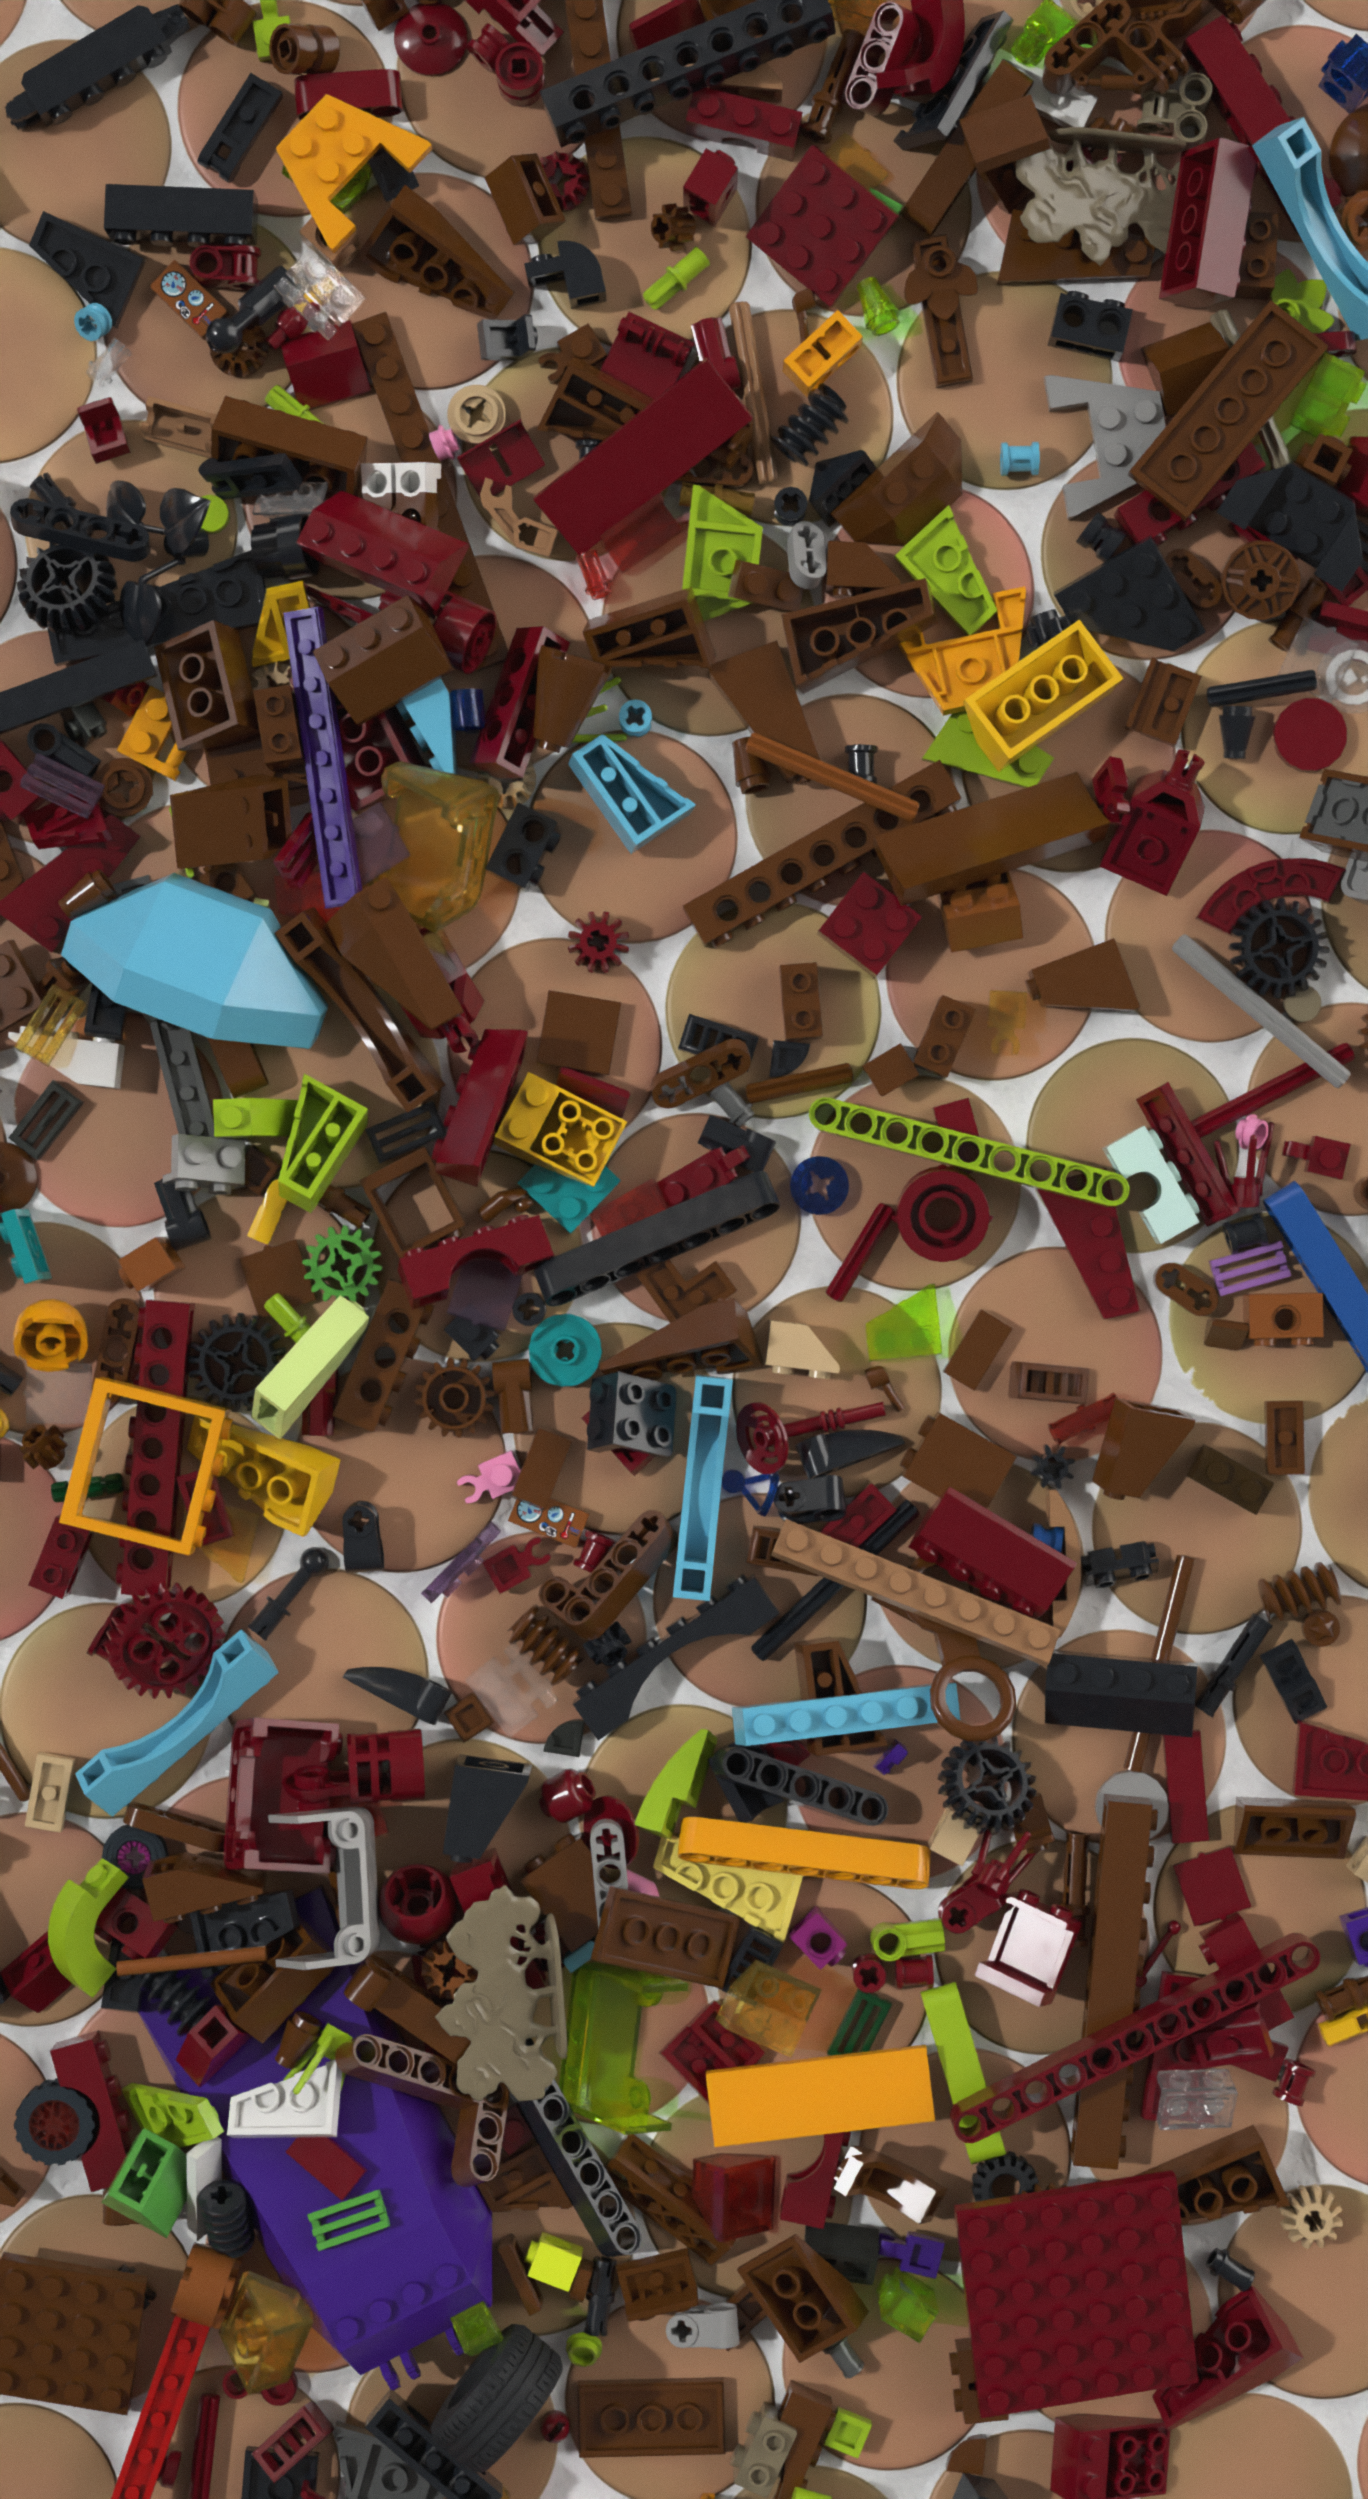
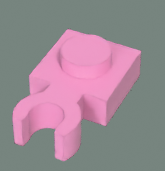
[457,1450,521,1503]

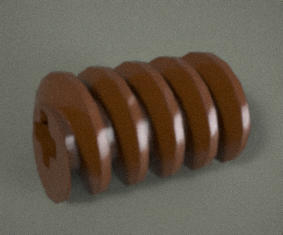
[1258,1562,1341,1622]
[507,1604,585,1687]

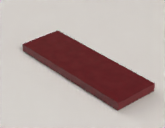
[533,357,753,557]

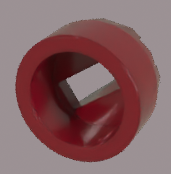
[222,2367,252,2399]
[540,2410,570,2443]

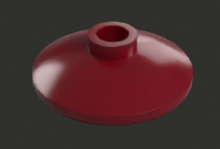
[394,2,468,76]
[583,1795,639,1869]

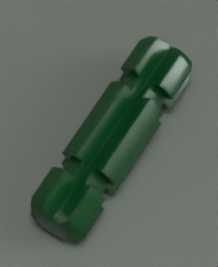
[51,1473,124,1503]

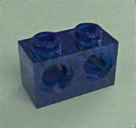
[1318,33,1368,114]

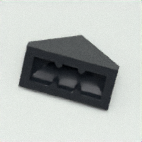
[809,450,877,528]

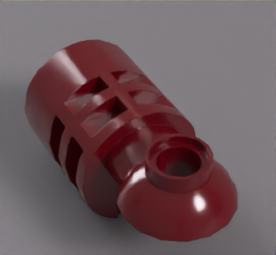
[281,1729,425,1812]

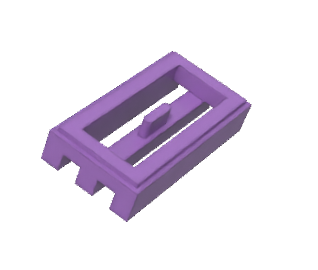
[1209,1241,1291,1296]

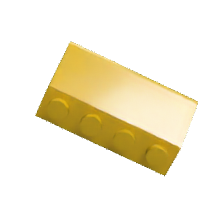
[963,620,1124,772]

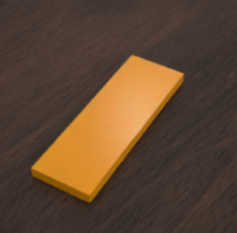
[706,2045,935,2147]

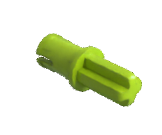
[642,246,710,310]
[265,385,324,424]
[264,1293,311,1343]

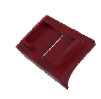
[456,419,546,499]

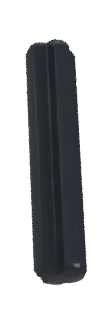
[1207,670,1317,707]

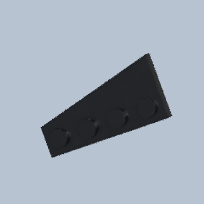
[893,10,1014,150]

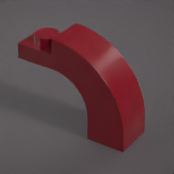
[876,0,965,97]

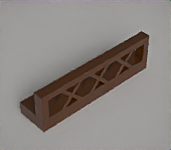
[604,2132,746,2265]

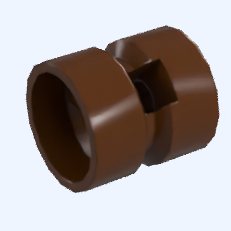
[269,23,340,75]

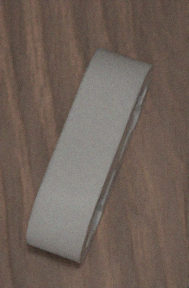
[787,521,827,589]

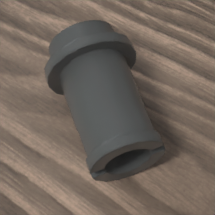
[709,1081,755,1127]
[822,2336,864,2379]

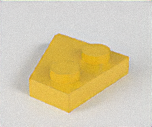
[251,580,311,667]

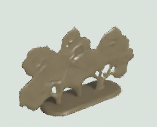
[1016,127,1187,266]
[435,1885,567,2101]

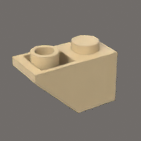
[765,1320,840,1379]

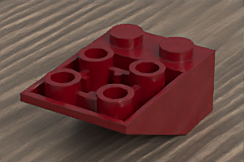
[1050,2414,1171,2499]

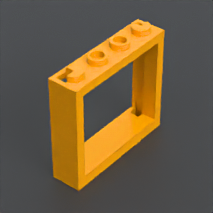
[59,1377,233,1556]

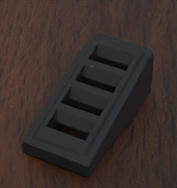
[678,1014,759,1072]
[718,1924,784,2005]

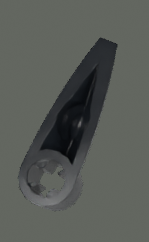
[795,1430,905,1479]
[343,1667,452,1725]

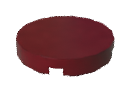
[1273,698,1347,772]

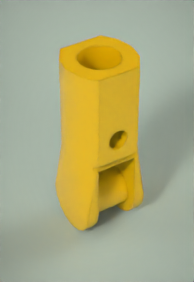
[247,1179,287,1245]
[1318,2001,1368,2048]

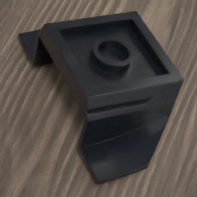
[1217,461,1363,592]

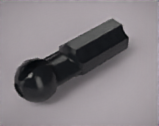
[206,266,300,354]

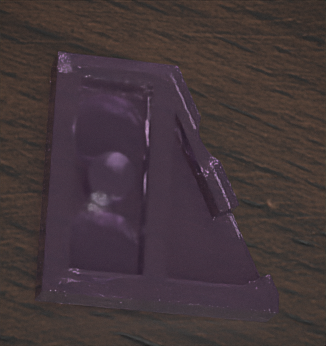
[421,1521,501,1604]

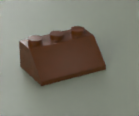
[313,595,454,726]
[154,620,260,751]
[210,1914,335,2044]

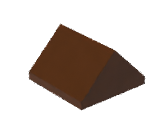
[1141,322,1229,418]

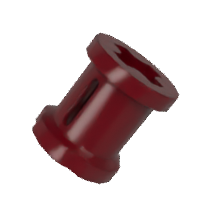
[573,1530,617,1573]
[852,1953,886,1993]
[895,1955,934,1990]
[1272,2058,1316,2107]

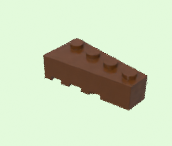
[1135,2125,1290,2225]

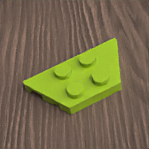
[682,485,763,621]

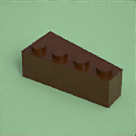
[781,578,938,694]

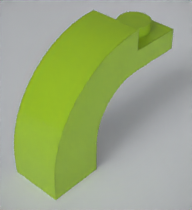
[48,1858,129,1998]

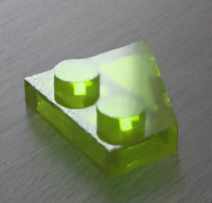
[865,1283,942,1362]

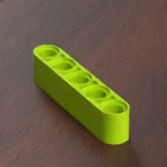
[920,1982,1006,2165]

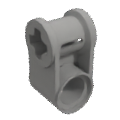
[666,2303,739,2349]

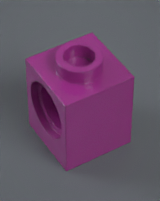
[789,1906,847,1970]

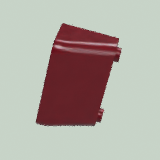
[224,1717,343,1874]

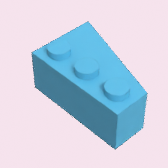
[568,734,696,854]

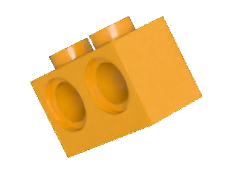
[782,310,863,398]

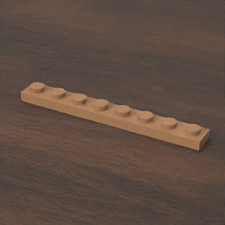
[771,1519,1061,1667]

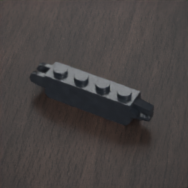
[5,4,191,131]

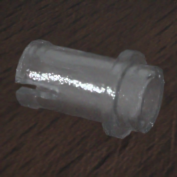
[86,338,132,387]

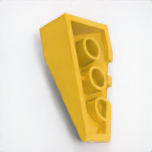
[187,1415,341,1537]

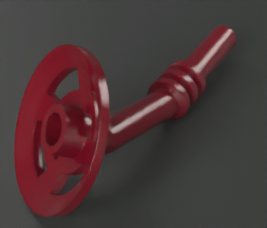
[736,1402,886,1474]

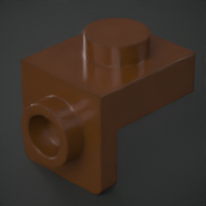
[38,957,91,1014]

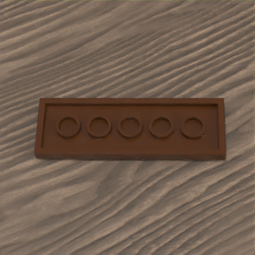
[1128,300,1329,521]

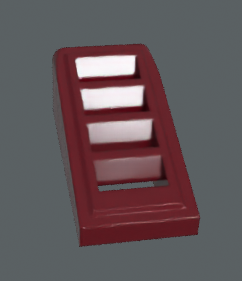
[252,2401,334,2483]

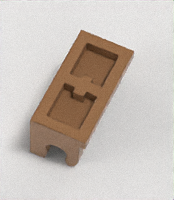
[141,396,217,459]

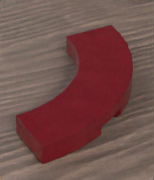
[1195,858,1345,935]

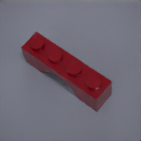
[398,1215,554,1310]
[50,2030,132,2192]
[779,2131,851,2229]

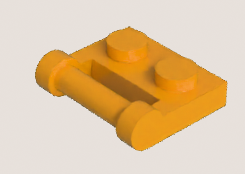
[117,686,188,782]

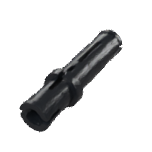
[1195,1613,1273,1718]

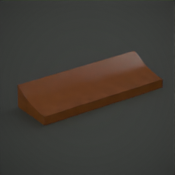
[873,772,1110,906]

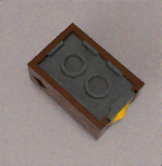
[1299,768,1368,862]

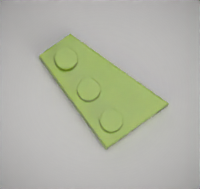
[894,505,997,636]
[922,711,1054,788]
[121,2082,224,2148]

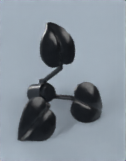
[106,480,211,648]

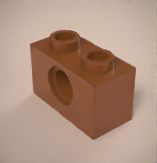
[1243,1292,1324,1346]

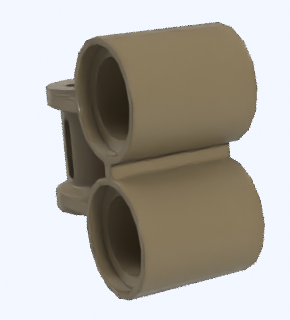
[1137,73,1212,153]

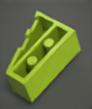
[278,1073,368,1213]

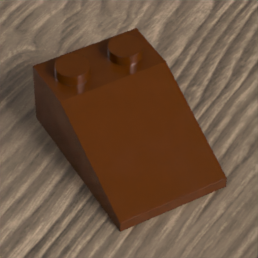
[737,2234,869,2363]

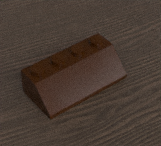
[211,396,368,507]

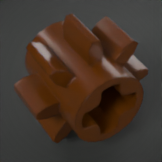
[651,203,696,252]
[19,1424,68,1470]

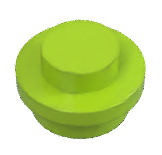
[565,2332,602,2367]

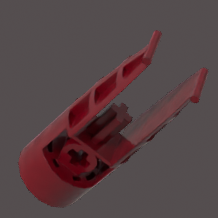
[304,584,497,674]

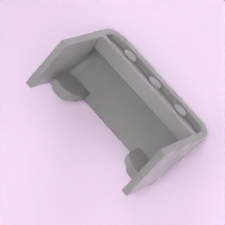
[268,1807,380,1970]

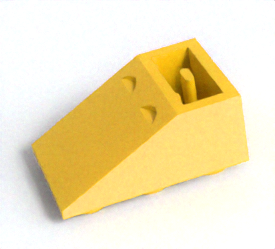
[494,1072,627,1187]

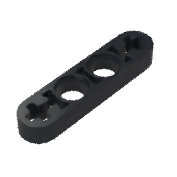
[10,498,151,562]

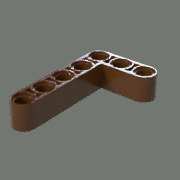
[335,2034,510,2188]

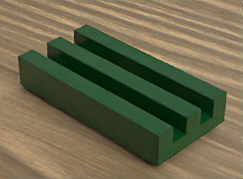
[826,1988,892,2056]

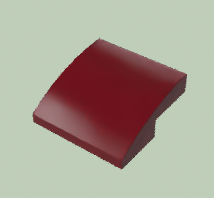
[658,2000,765,2105]

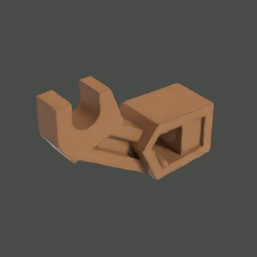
[480,478,558,558]

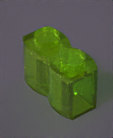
[1289,352,1367,437]

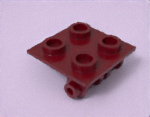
[600,311,695,399]

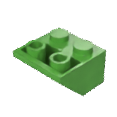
[101,2128,187,2238]

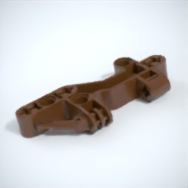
[1042,0,1267,95]

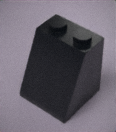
[443,1754,532,1863]

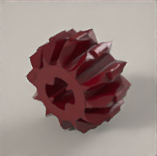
[568,911,629,973]

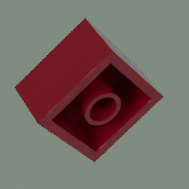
[817,872,922,979]

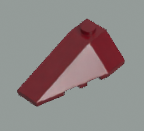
[1152,2285,1303,2430]

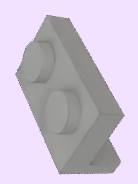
[163,1134,245,1195]

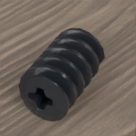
[770,383,849,467]
[138,1954,210,2037]
[198,2180,255,2258]

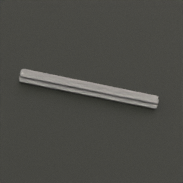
[1172,934,1351,1088]

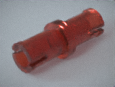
[1048,1392,1118,1445]

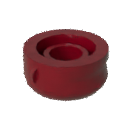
[891,1164,994,1262]

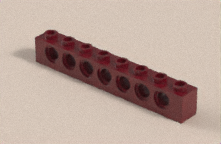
[116,1299,195,1596]

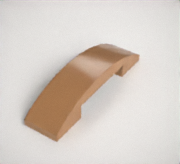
[1045,1487,1081,1638]

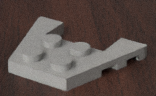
[1044,375,1166,520]

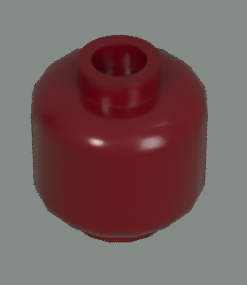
[539,1768,596,1823]

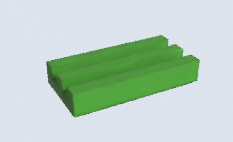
[307,2189,391,2251]

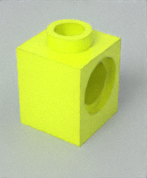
[524,2231,583,2292]

